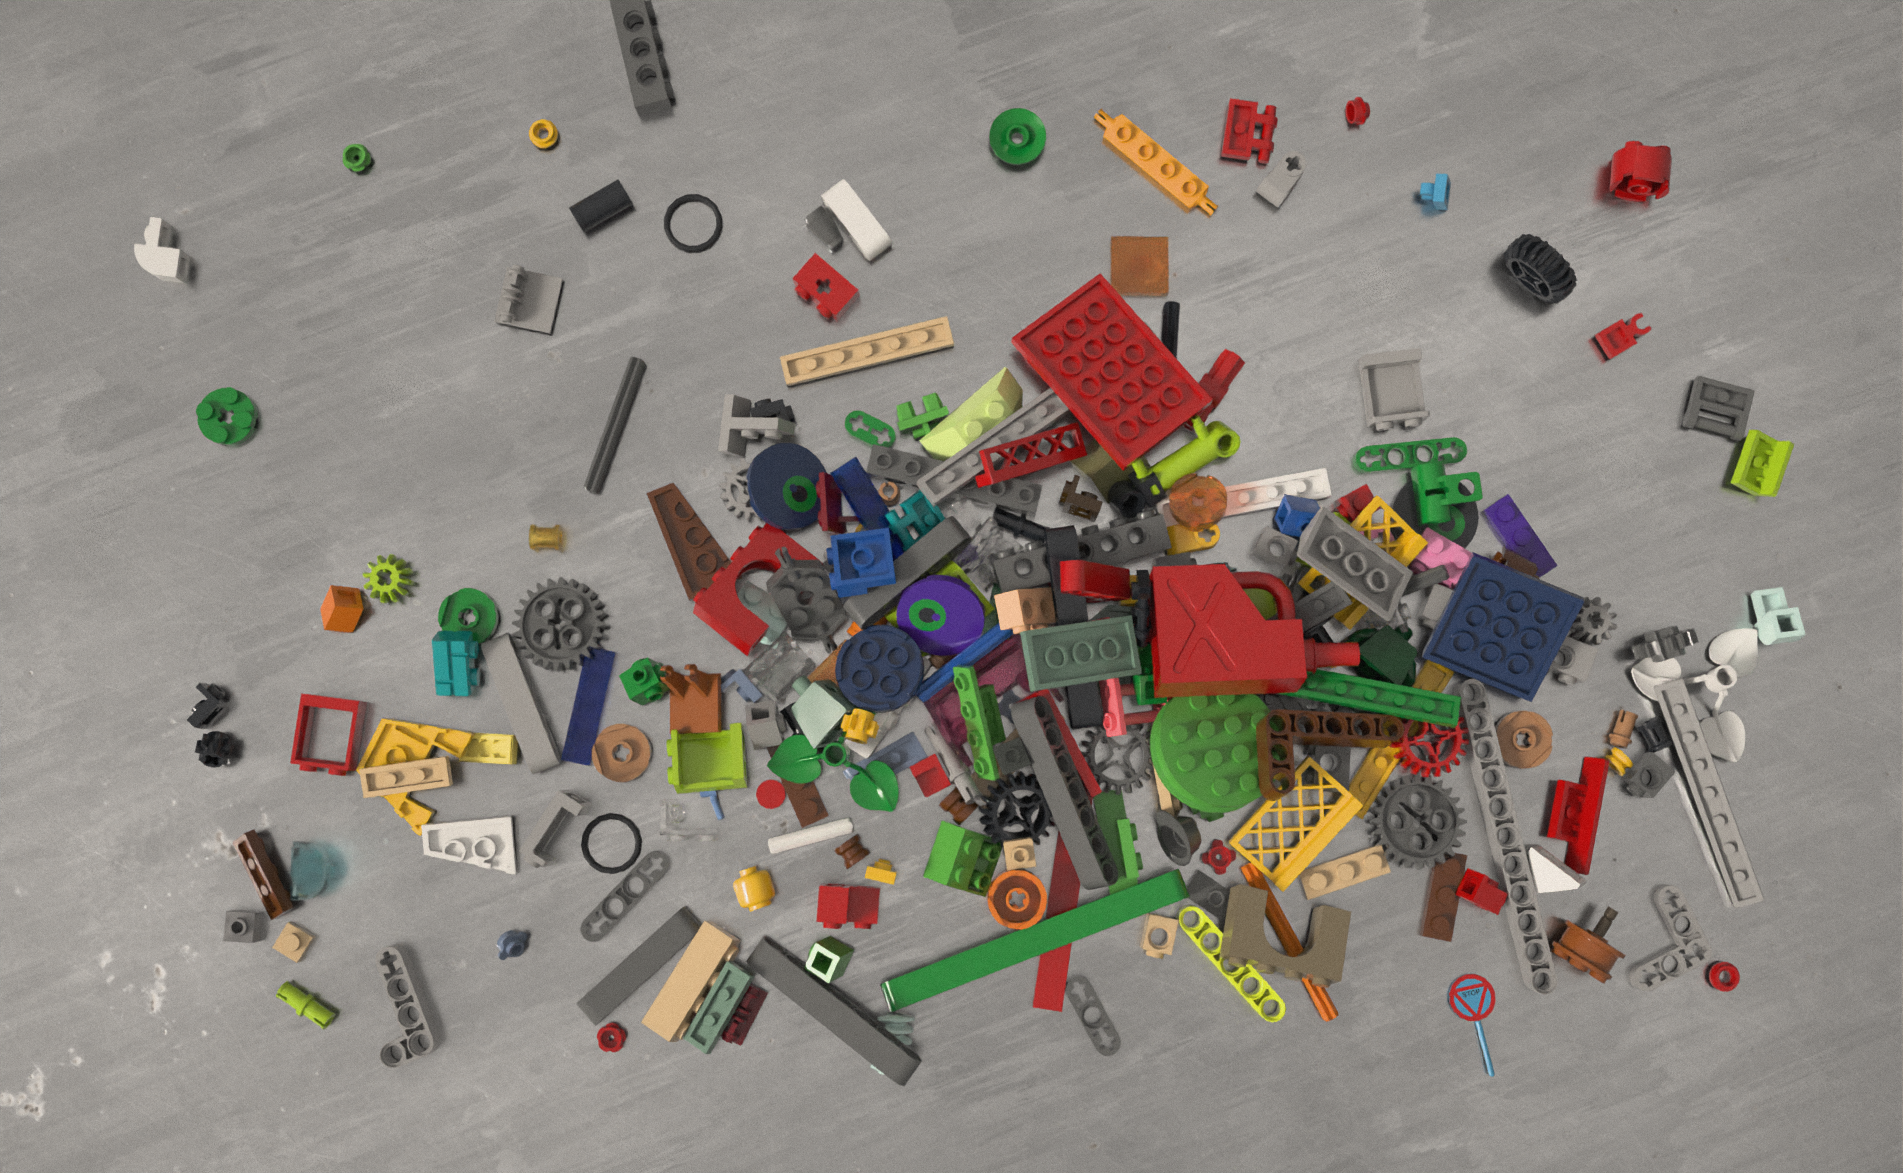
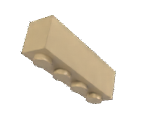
[641,921,741,1042]

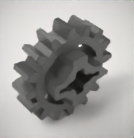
[1632,626,1699,663]

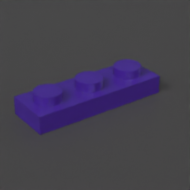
[1482,494,1558,578]

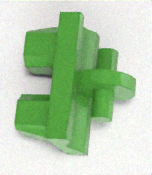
[896,392,949,439]

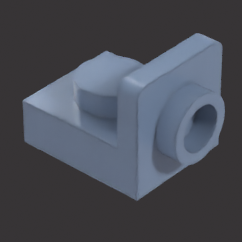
[721,669,766,703]

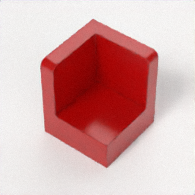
[909,754,951,797]

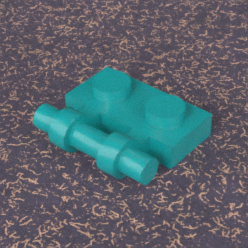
[885,490,946,551]

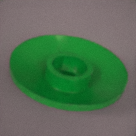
[989,108,1046,165]

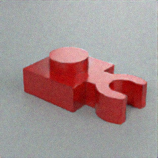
[1594,313,1652,359]

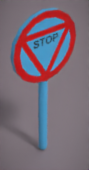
[1448,974,1496,1077]

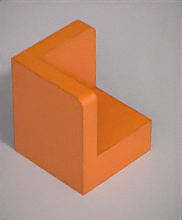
[320,585,364,633]

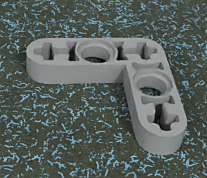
[1629,884,1712,991]

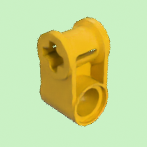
[1166,521,1220,556]

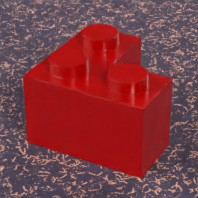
[816,883,881,929]

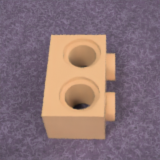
[994,588,1056,634]

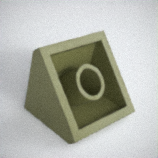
[1069,439,1151,504]

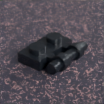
[1130,570,1153,647]

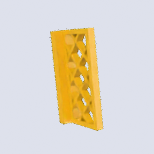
[1298,495,1428,630]
[1229,755,1364,892]

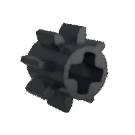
[195,731,235,768]

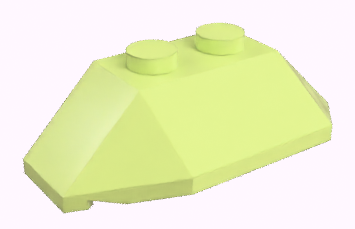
[919,367,1023,461]

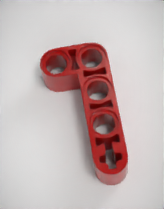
[1060,560,1131,603]

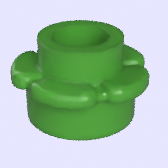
[342,144,371,172]

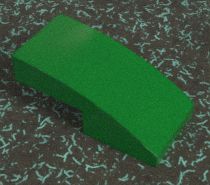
[1132,642,1167,705]

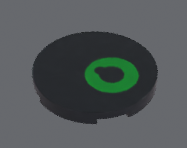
[1391,480,1479,549]

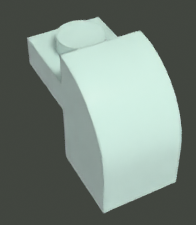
[1750,587,1806,645]

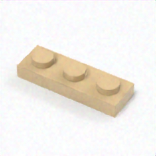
[359,756,453,798]
[1298,845,1391,900]

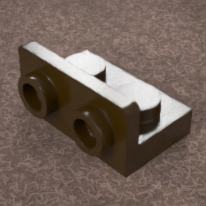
[1059,475,1103,522]

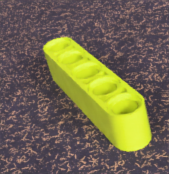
[1176,904,1286,1022]

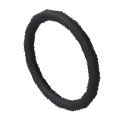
[664,194,722,251]
[581,813,642,874]

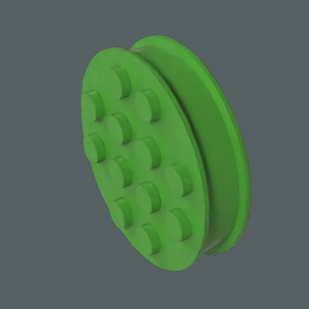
[1150,694,1280,813]

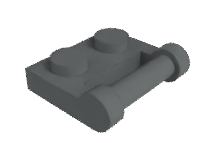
[1683,376,1755,441]

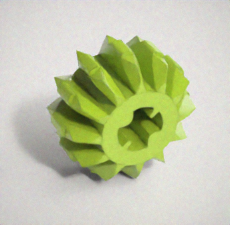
[362,554,414,604]

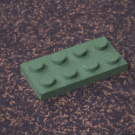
[1020,615,1142,692]

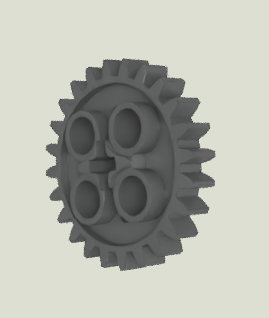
[512,577,608,672]
[1369,774,1467,870]

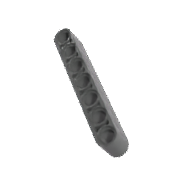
[1011,696,1118,890]
[746,936,922,1086]

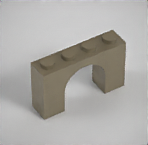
[1219,884,1351,988]

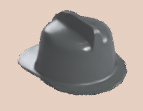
[1157,810,1201,866]

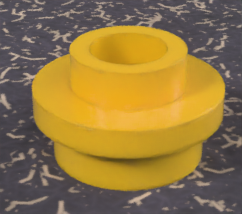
[529,119,558,148]

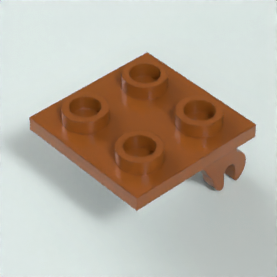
[660,664,721,734]

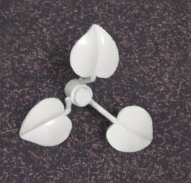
[1631,628,1759,763]

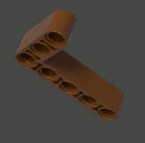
[1256,709,1404,801]

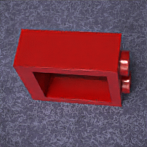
[290,693,367,776]

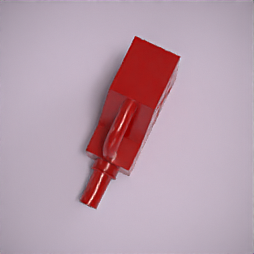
[1149,564,1360,698]

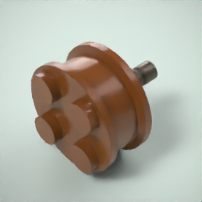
[1551,906,1626,984]

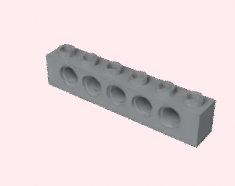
[1416,584,1599,686]

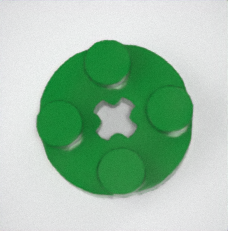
[196,387,258,446]
[438,588,499,645]

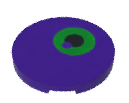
[896,575,985,656]

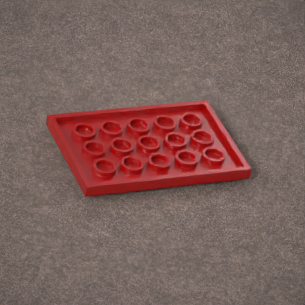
[1011,273,1213,471]

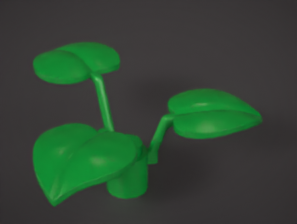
[767,712,899,812]

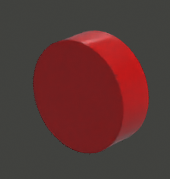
[756,780,786,809]

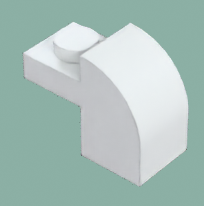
[134,217,190,284]

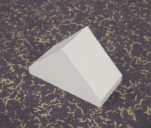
[1528,844,1587,893]

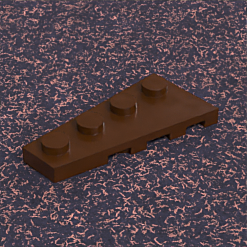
[647,483,744,601]

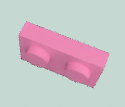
[1408,527,1472,590]

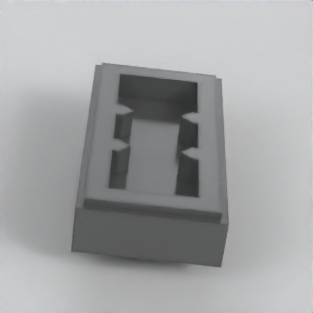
[1186,869,1230,922]

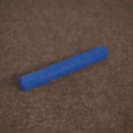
[916,623,1013,702]

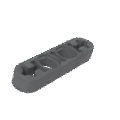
[580,851,670,942]

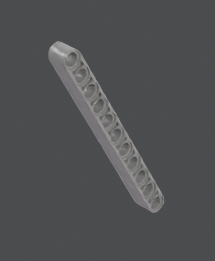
[1453,679,1557,995]

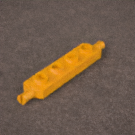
[1094,108,1219,216]

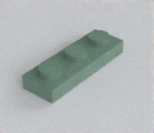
[683,961,754,1054]

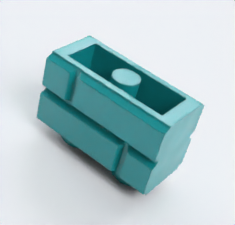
[432,631,480,696]

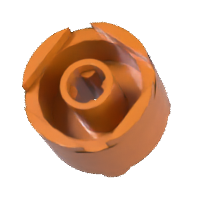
[987,869,1047,930]

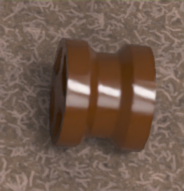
[834,834,871,869]

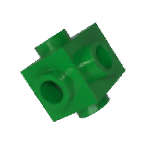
[619,657,670,706]

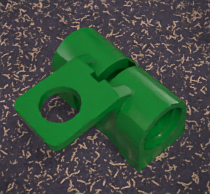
[1410,462,1483,526]

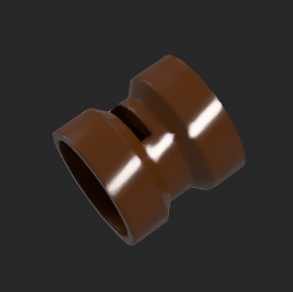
[939,787,979,825]

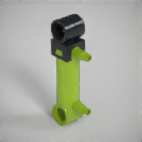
[1108,415,1241,518]

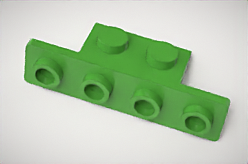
[953,665,1006,781]
[1093,790,1143,895]

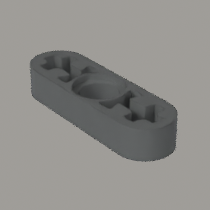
[1065,975,1121,1056]

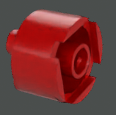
[1609,141,1672,202]

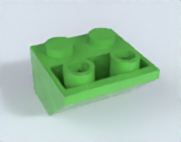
[923,821,1002,897]

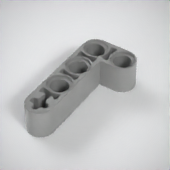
[375,944,441,1069]

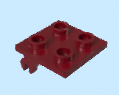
[816,472,878,535]

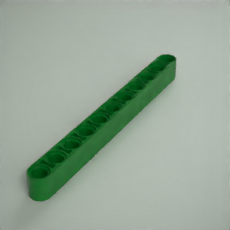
[880,869,1190,1013]

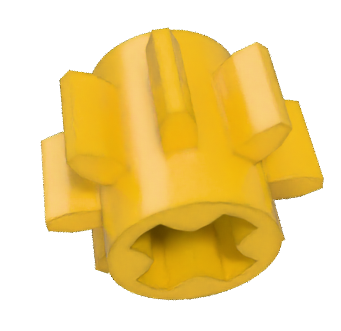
[840,709,879,744]

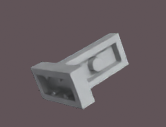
[718,394,795,457]

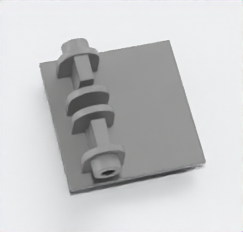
[494,265,563,334]

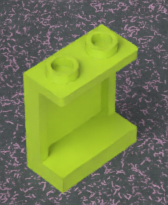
[666,723,747,794]

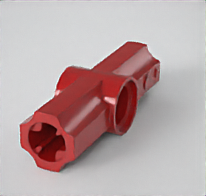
[1182,349,1245,434]

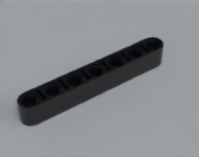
[1044,525,1102,730]

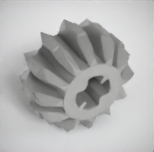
[1570,597,1618,646]

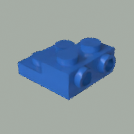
[826,528,896,598]

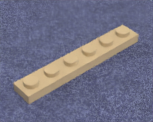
[780,316,954,386]

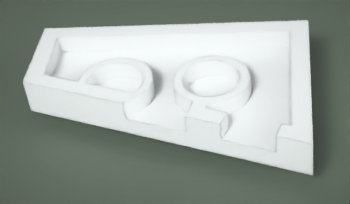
[421,815,517,875]

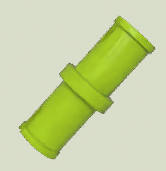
[276,981,336,1030]

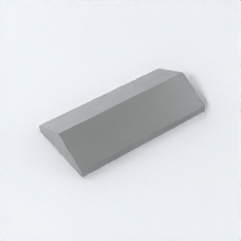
[1297,507,1413,621]

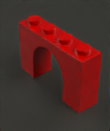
[693,523,823,656]

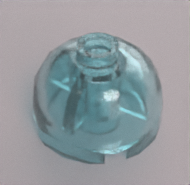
[290,841,336,901]

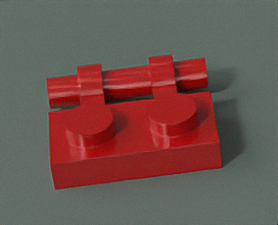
[1221,98,1278,164]

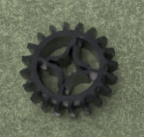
[1504,234,1577,304]
[979,771,1055,848]

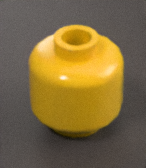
[733,866,776,912]

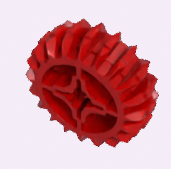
[1388,717,1469,777]

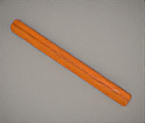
[1241,862,1338,1022]

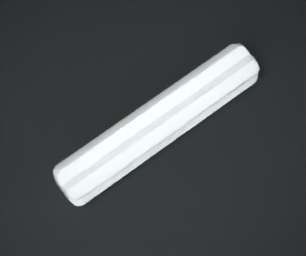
[768,818,854,854]

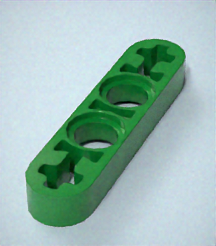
[1353,437,1467,474]

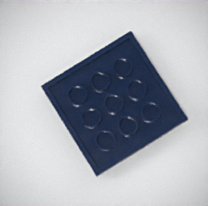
[1422,552,1584,702]

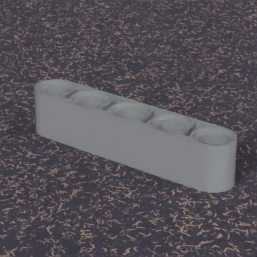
[481,632,561,775]

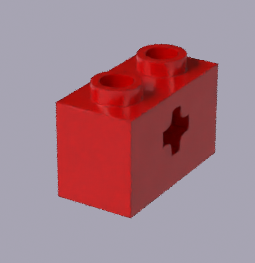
[792,253,860,321]

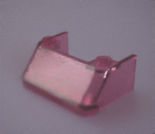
[923,634,1064,768]

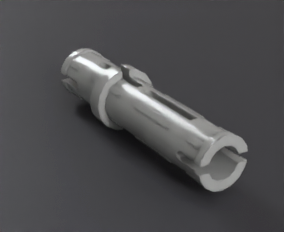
[924,721,982,805]

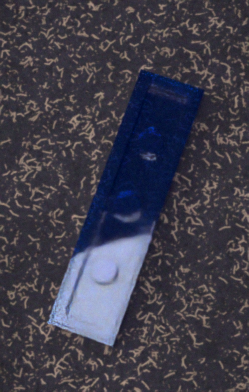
[830,457,905,561]
[561,648,617,766]

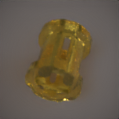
[529,525,563,550]

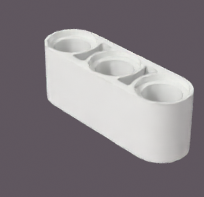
[820,179,893,261]

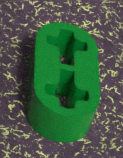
[845,410,896,448]

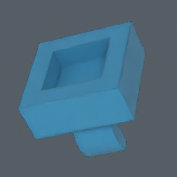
[1420,174,1451,210]

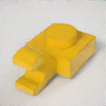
[865,858,897,885]

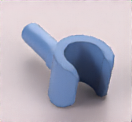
[700,790,725,820]

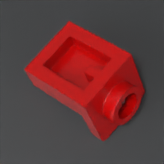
[1335,484,1381,523]

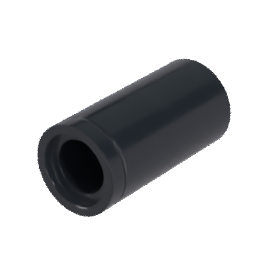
[569,179,633,232]

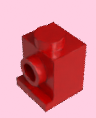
[1455,868,1508,915]

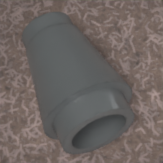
[804,206,844,250]

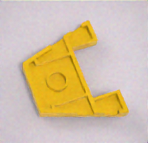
[356,718,475,836]

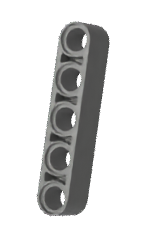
[843,516,972,630]
[576,907,701,1026]

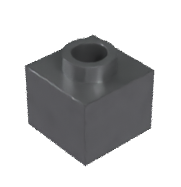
[223,910,263,943]

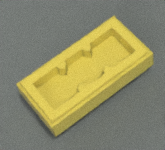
[459,733,518,764]

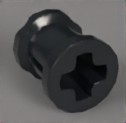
[1636,716,1674,752]

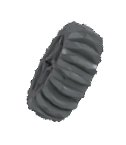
[1080,724,1154,795]

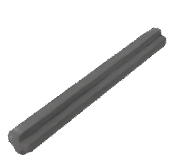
[584,357,645,494]

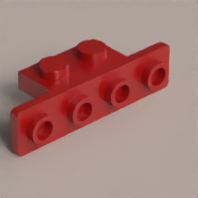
[1547,757,1609,875]

